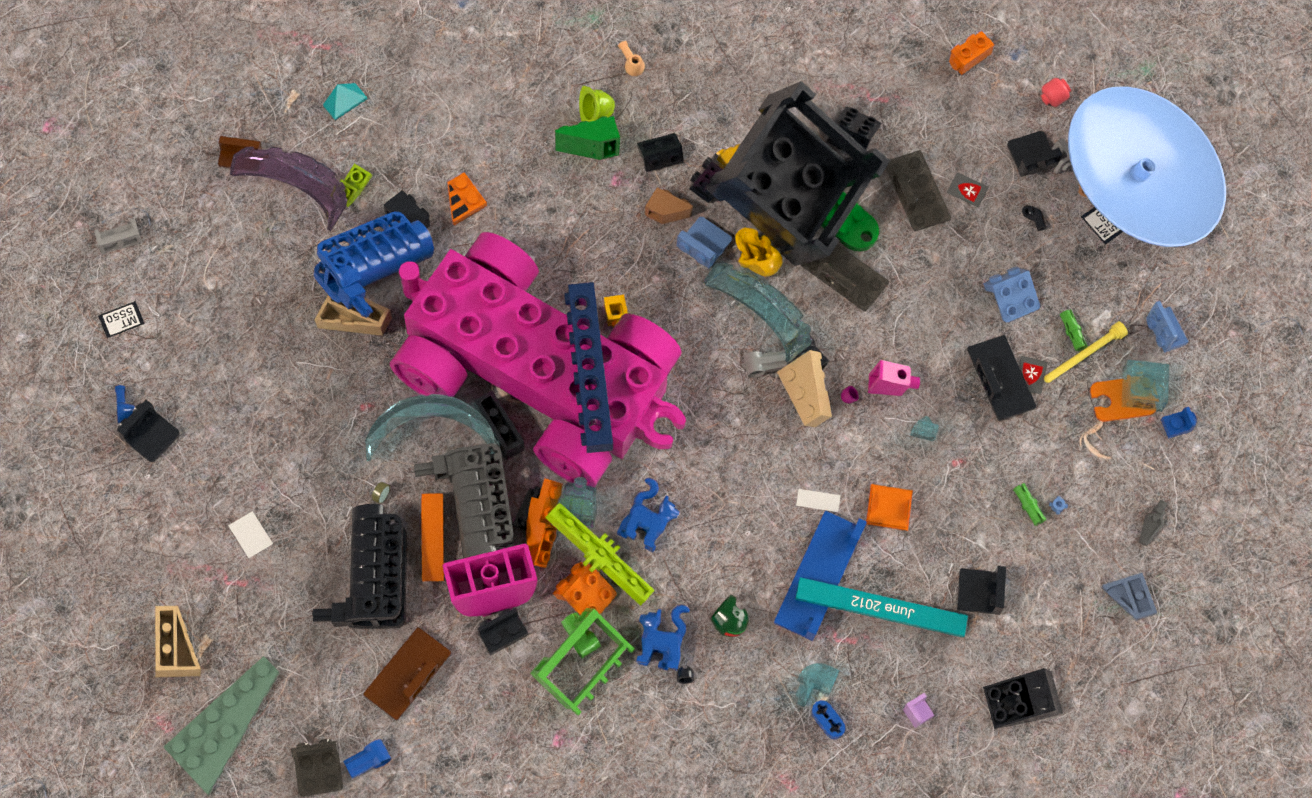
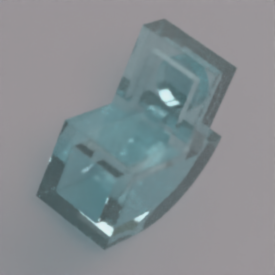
[795,663,840,708]

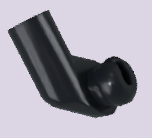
[1022,205,1047,231]

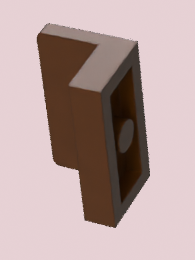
[218,136,263,172]

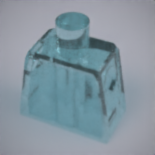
[558,477,597,528]

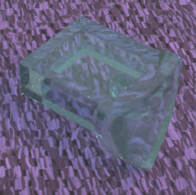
[910,416,939,441]

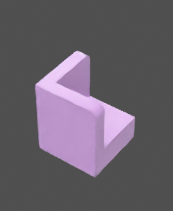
[903,693,934,728]

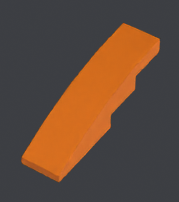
[421,493,444,581]

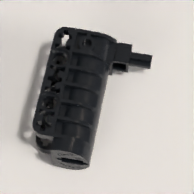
[312,504,407,629]

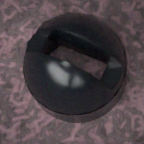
[676,666,694,684]

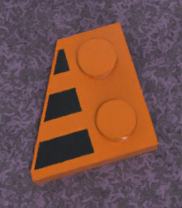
[447,172,487,226]

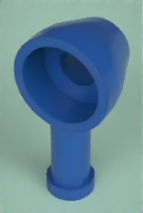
[115,385,135,424]

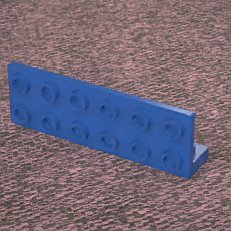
[774,511,867,641]

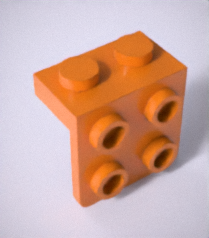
[552,562,617,615]

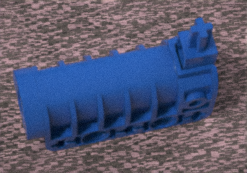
[314,212,434,318]

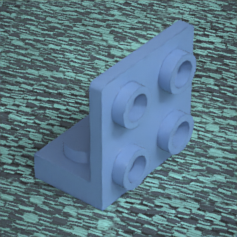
[1146,301,1188,353]

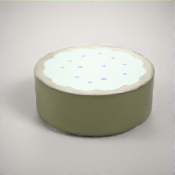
[372,482,390,504]

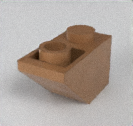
[645,187,693,224]

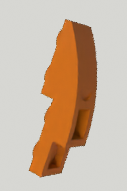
[526,478,563,568]

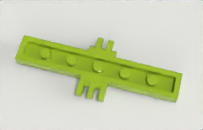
[545,502,654,606]

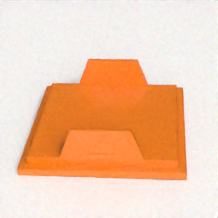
[866,484,913,531]

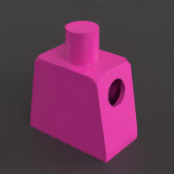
[868,360,920,396]

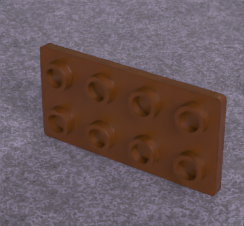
[363,627,451,721]

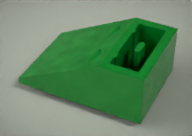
[555,116,620,160]

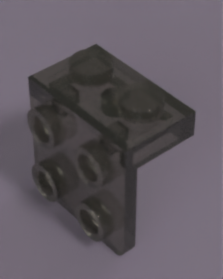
[291,739,343,797]

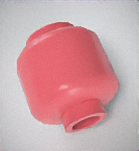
[1040,78,1071,107]

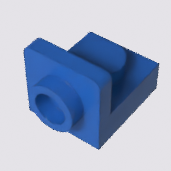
[1161,406,1197,439]

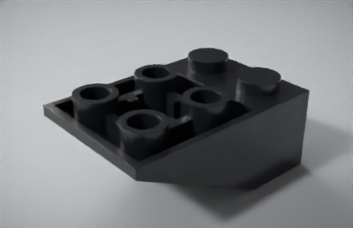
[983,668,1063,729]

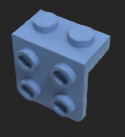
[676,217,732,269]
[983,267,1040,322]

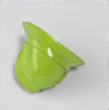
[579,86,615,122]

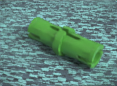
[1060,309,1088,352]
[1013,483,1046,526]

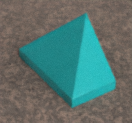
[323,83,367,120]

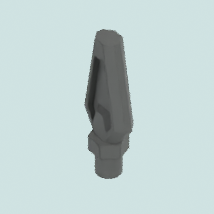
[1139,500,1167,546]

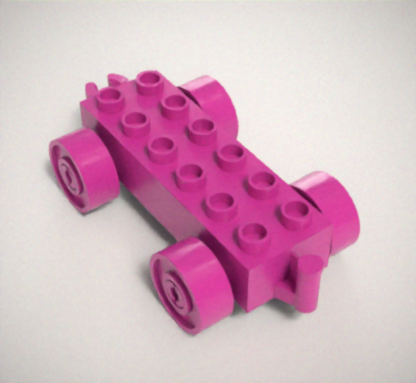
[390,232,686,489]

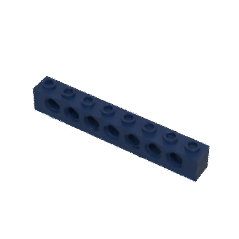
[564,282,613,453]

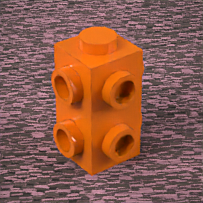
[949,31,995,75]

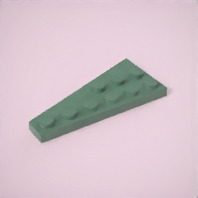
[163,656,279,796]

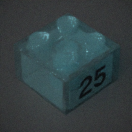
[1121,360,1169,412]

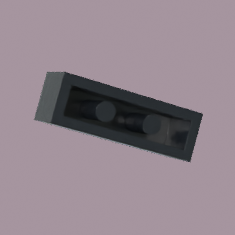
[474,390,525,460]

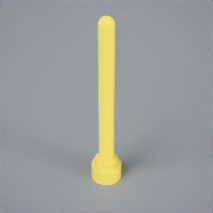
[1044,321,1128,383]

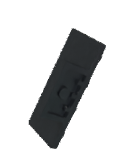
[967,335,1037,421]

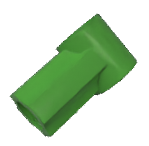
[561,612,601,658]

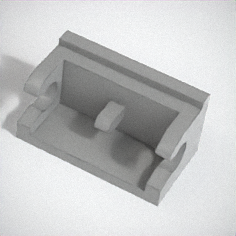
[94,219,142,254]

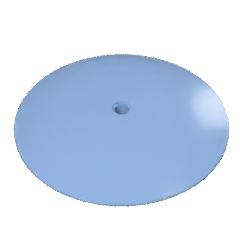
[1068,87,1226,247]

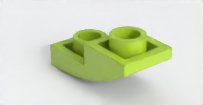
[331,163,373,207]

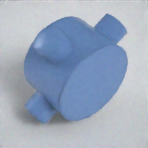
[1049,496,1068,515]

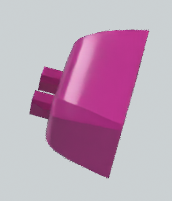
[443,544,537,617]

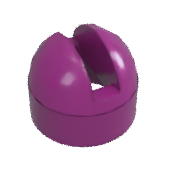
[841,386,859,404]

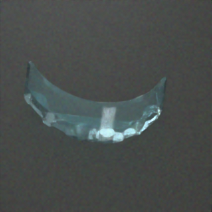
[703,263,812,363]
[365,394,495,461]

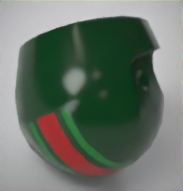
[710,594,749,637]

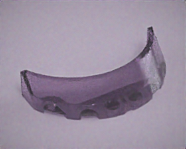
[229,146,347,231]

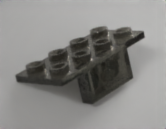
[886,150,951,232]
[801,244,889,312]

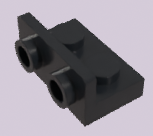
[637,133,684,172]
[689,153,726,203]
[477,608,528,656]

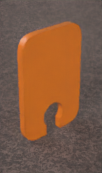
[1090,376,1157,422]

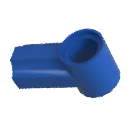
[343,739,392,779]

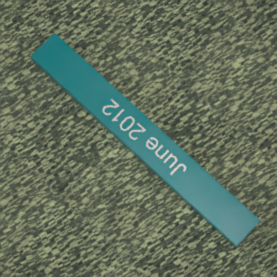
[795,577,968,638]

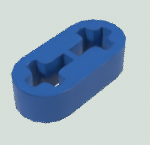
[811,700,845,740]

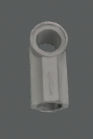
[744,351,787,378]

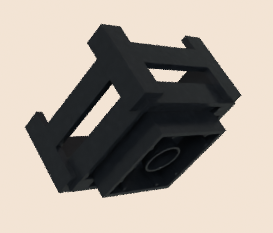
[705,81,890,266]

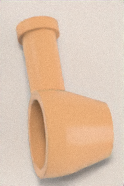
[618,41,645,76]

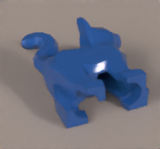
[617,478,680,553]
[636,605,690,671]

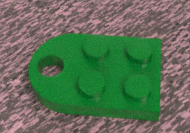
[821,192,879,252]

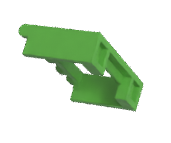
[530,608,635,716]

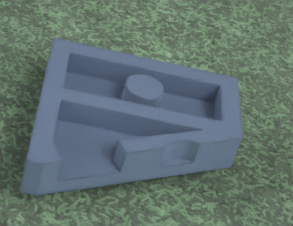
[1102,573,1157,621]

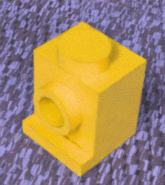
[603,294,628,328]

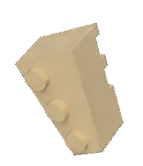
[315,295,392,336]
[777,350,832,427]
[155,606,201,677]

